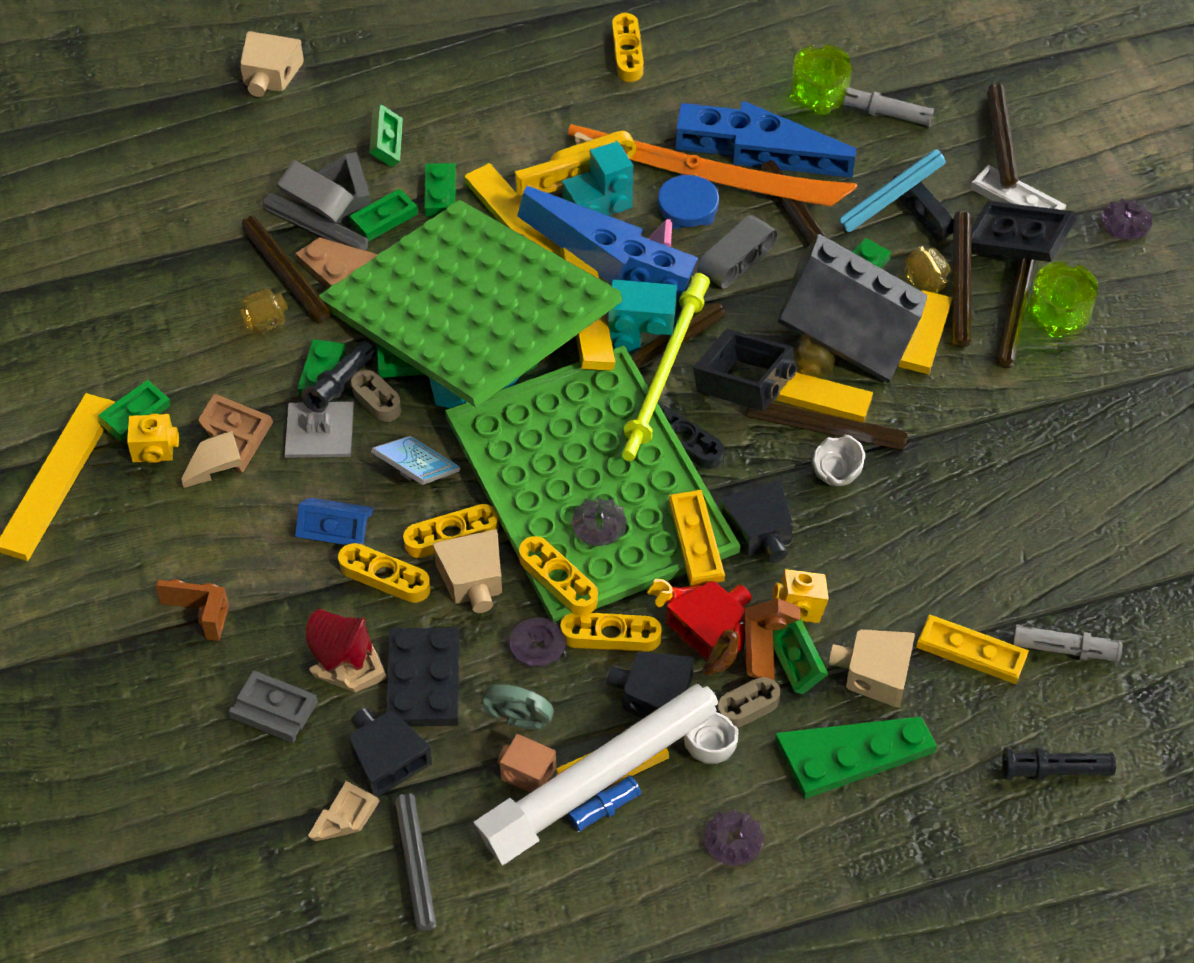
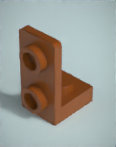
[156,579,229,641]
[744,598,800,680]

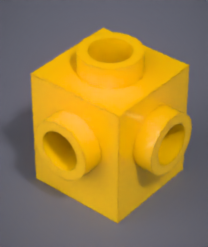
[127,414,179,463]
[772,569,829,623]

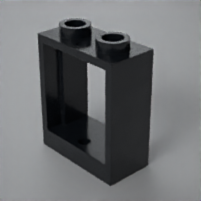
[693,328,797,412]

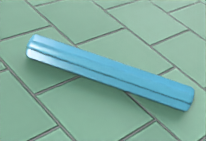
[839,149,946,232]

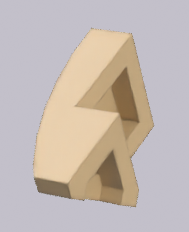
[181,431,242,488]
[309,645,388,692]
[308,781,379,841]

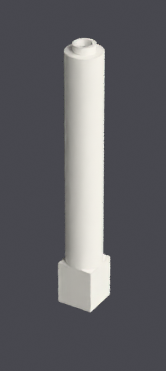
[474,684,718,866]

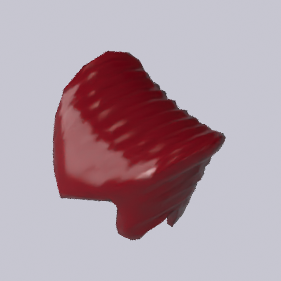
[305,609,373,672]

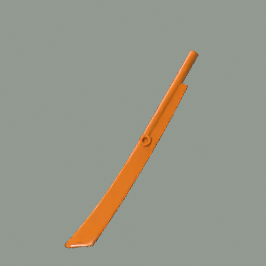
[568,124,857,206]

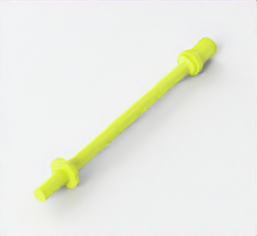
[622,273,710,461]

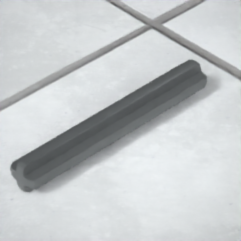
[263,193,369,251]
[395,793,436,932]

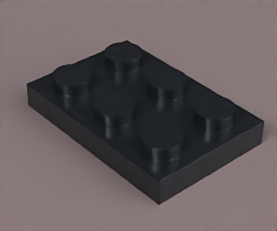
[971,201,1075,262]
[387,627,460,727]

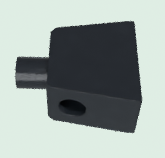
[720,480,793,563]
[607,651,695,719]
[349,708,432,797]

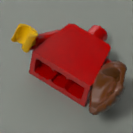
[647,579,752,675]

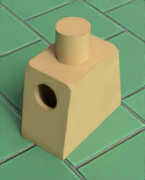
[241,31,304,97]
[433,529,502,613]
[829,629,915,708]

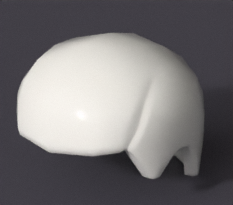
[812,434,865,486]
[684,712,738,764]

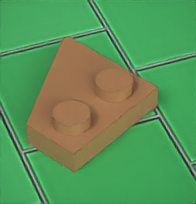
[295,238,378,289]
[198,393,273,474]

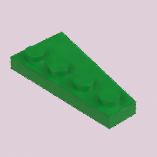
[775,716,937,800]

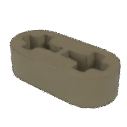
[351,370,401,422]
[718,677,780,728]

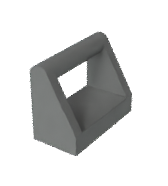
[317,152,371,223]

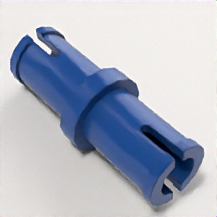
[567,775,641,832]

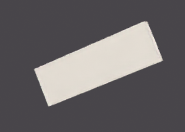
[971,165,1066,210]

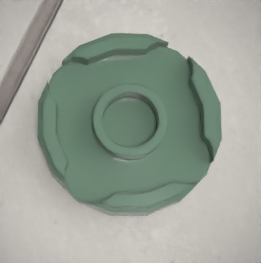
[482,685,554,730]

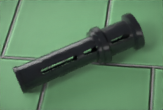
[301,341,375,413]
[1002,748,1116,780]

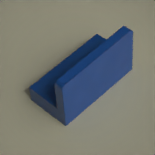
[295,498,373,545]

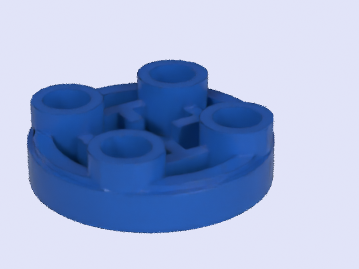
[658,175,719,229]

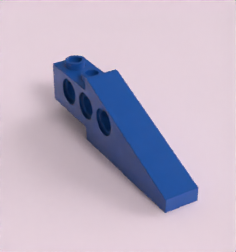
[676,101,856,178]
[517,186,698,302]

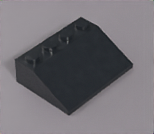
[777,234,928,383]

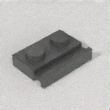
[229,670,318,743]

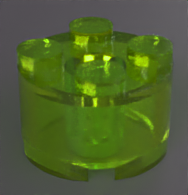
[791,44,852,115]
[1028,261,1098,337]

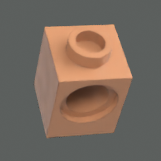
[498,734,556,793]

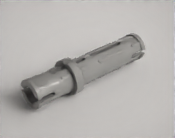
[844,87,934,127]
[1013,624,1123,663]

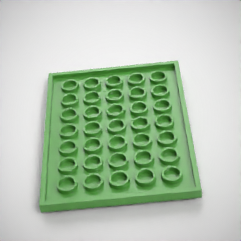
[319,200,623,408]
[445,346,740,626]

